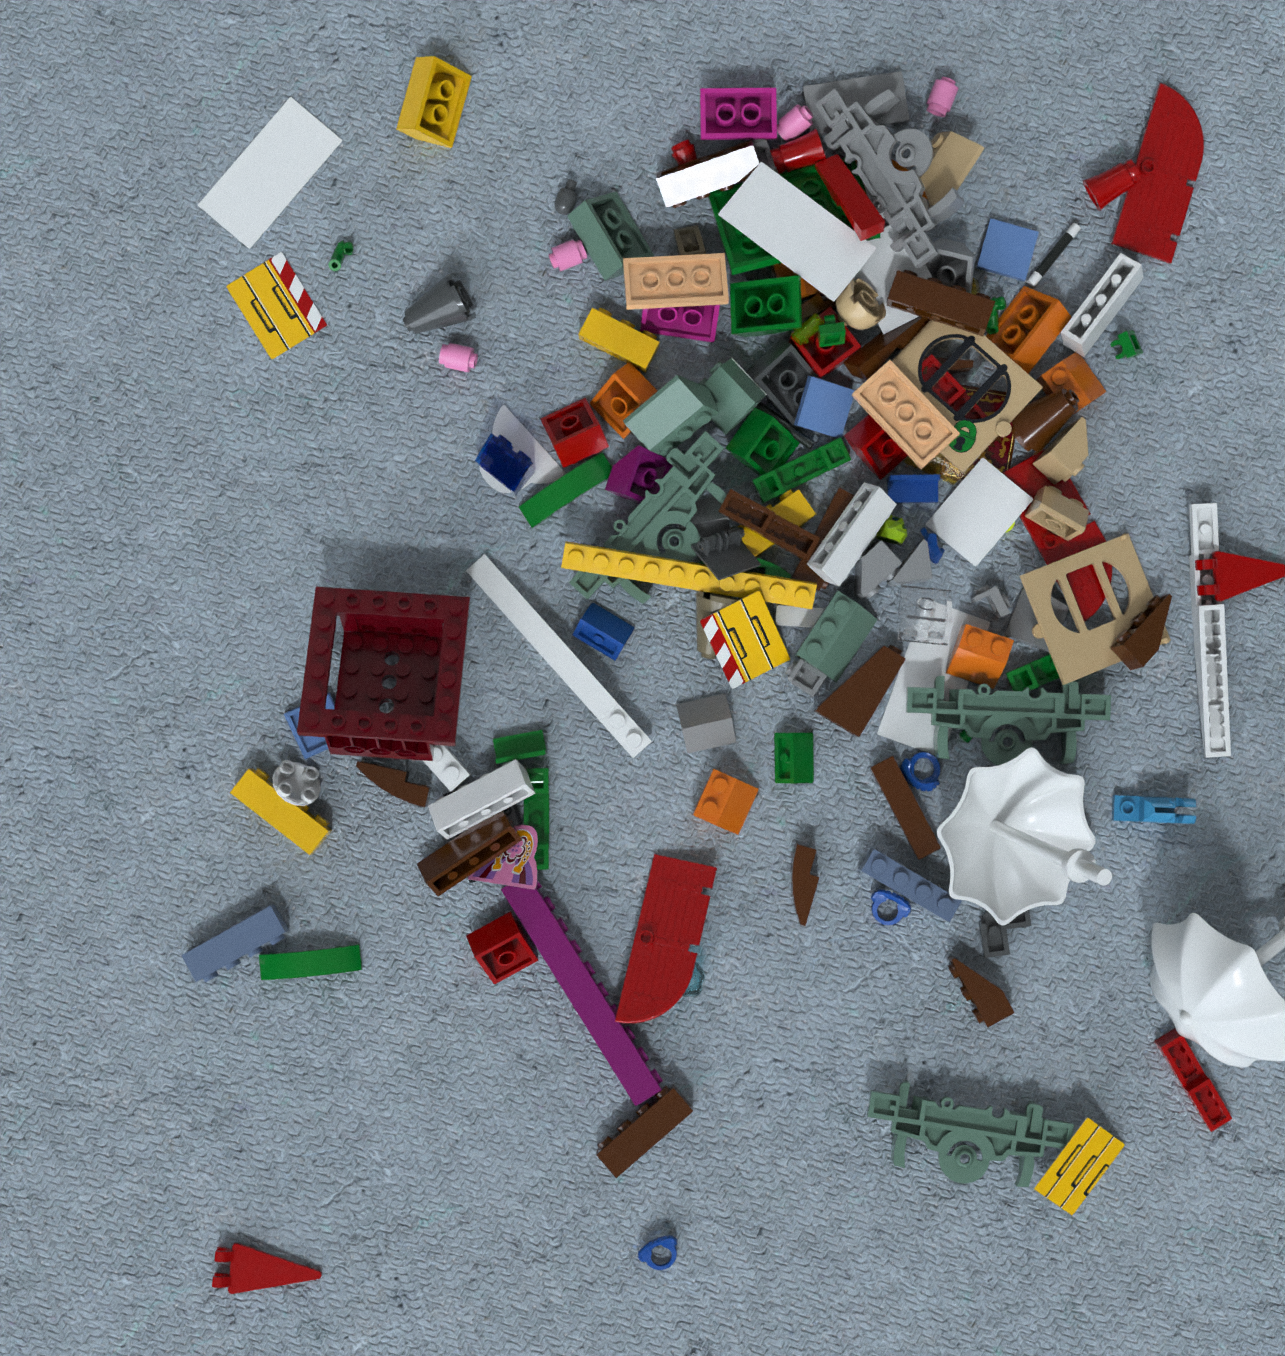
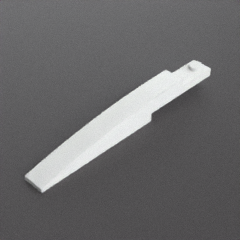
[1189,503,1231,758]
[466,554,652,758]

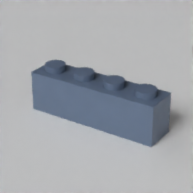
[859,848,962,923]
[181,904,289,983]

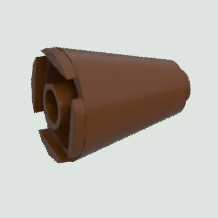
[1011,388,1079,455]

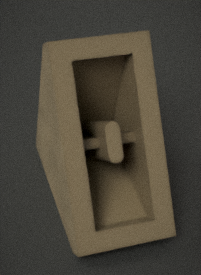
[674,225,706,255]

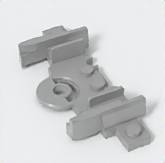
[815,88,965,269]

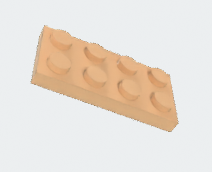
[623,253,729,310]
[852,360,960,470]

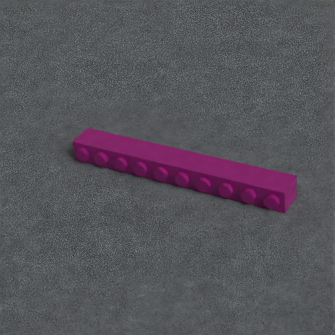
[501,878,663,1106]

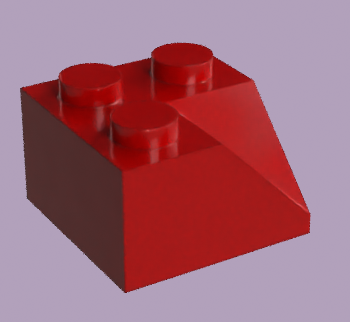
[788,306,861,378]

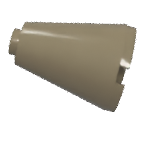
[696,591,743,659]

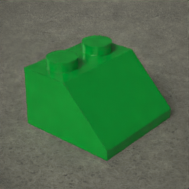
[725,408,799,476]

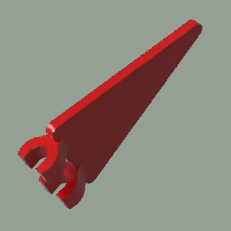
[1195,551,1285,601]
[212,1243,322,1294]

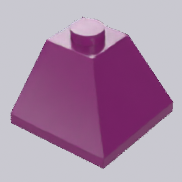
[605,446,673,504]

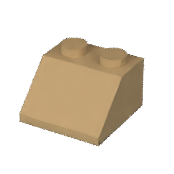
[1033,417,1088,484]
[1025,486,1089,541]

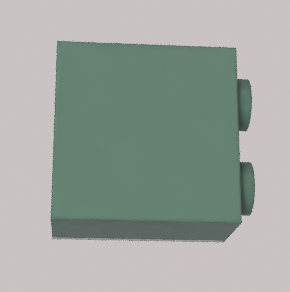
[698,358,767,435]

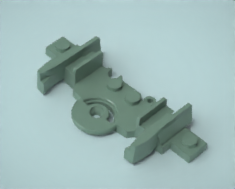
[569,431,727,604]
[906,676,1111,766]
[867,1080,1074,1187]

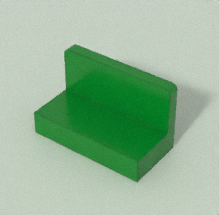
[493,730,547,764]
[774,733,814,784]

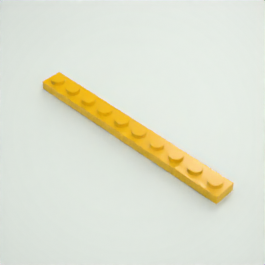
[561,541,817,609]

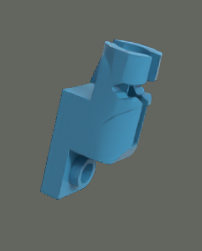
[1112,795,1196,824]

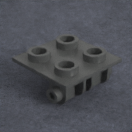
[691,526,761,581]

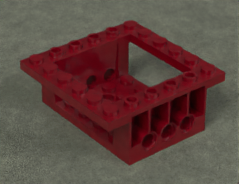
[297,586,470,761]

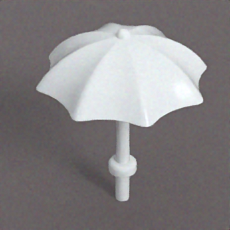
[937,747,1112,925]
[1150,913,1285,1067]

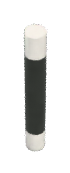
[1026,223,1081,287]

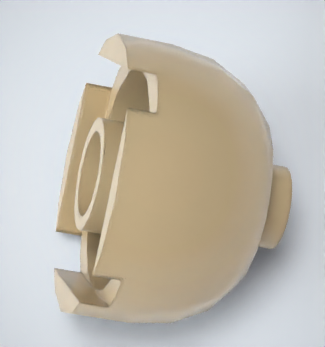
[836,278,886,330]

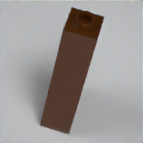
[814,645,906,737]

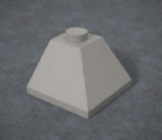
[926,238,975,293]

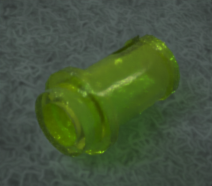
[791,313,825,345]

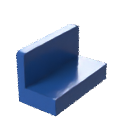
[887,474,941,504]
[572,603,635,661]

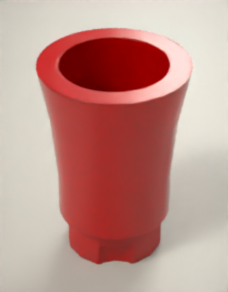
[770,129,826,174]
[1083,158,1142,211]

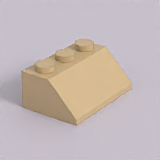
[920,131,985,208]

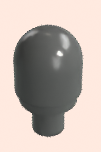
[554,179,577,215]

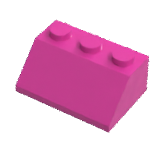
[700,88,777,140]
[640,305,720,343]

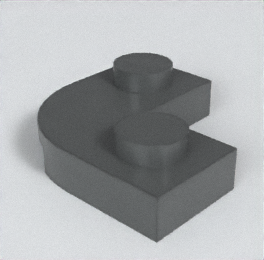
[980,910,1032,958]

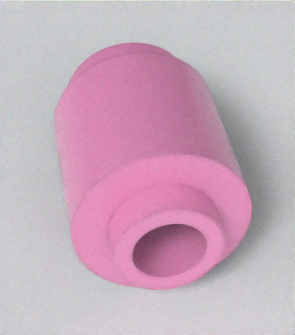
[926,77,959,117]
[777,104,814,142]
[548,239,587,272]
[439,343,478,373]

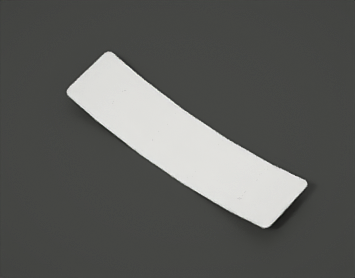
[776,605,825,628]

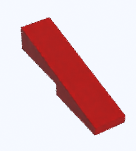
[815,154,885,241]
[922,354,987,419]
[1154,1028,1232,1132]

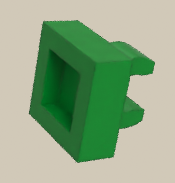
[818,314,846,347]
[1110,330,1143,359]

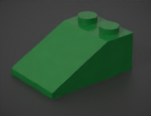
[730,275,802,337]

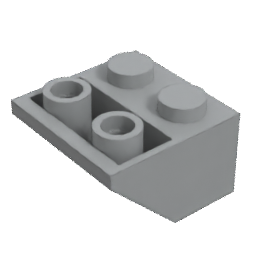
[854,540,902,599]

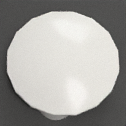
[272,760,321,806]

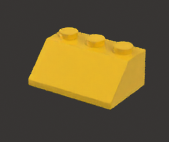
[396,56,472,148]

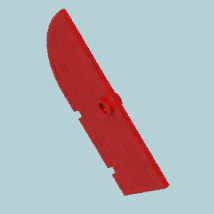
[1111,83,1204,264]
[1003,449,1112,622]
[615,854,717,1023]

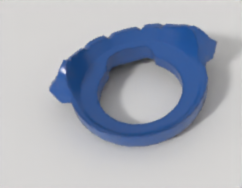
[920,527,945,564]
[900,752,941,791]
[871,889,911,925]
[638,1235,677,1270]

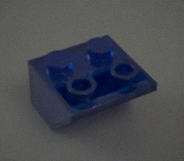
[475,433,535,495]

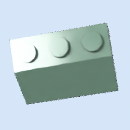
[567,191,654,281]
[623,375,719,456]
[795,591,878,683]

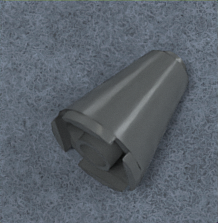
[403,273,476,334]

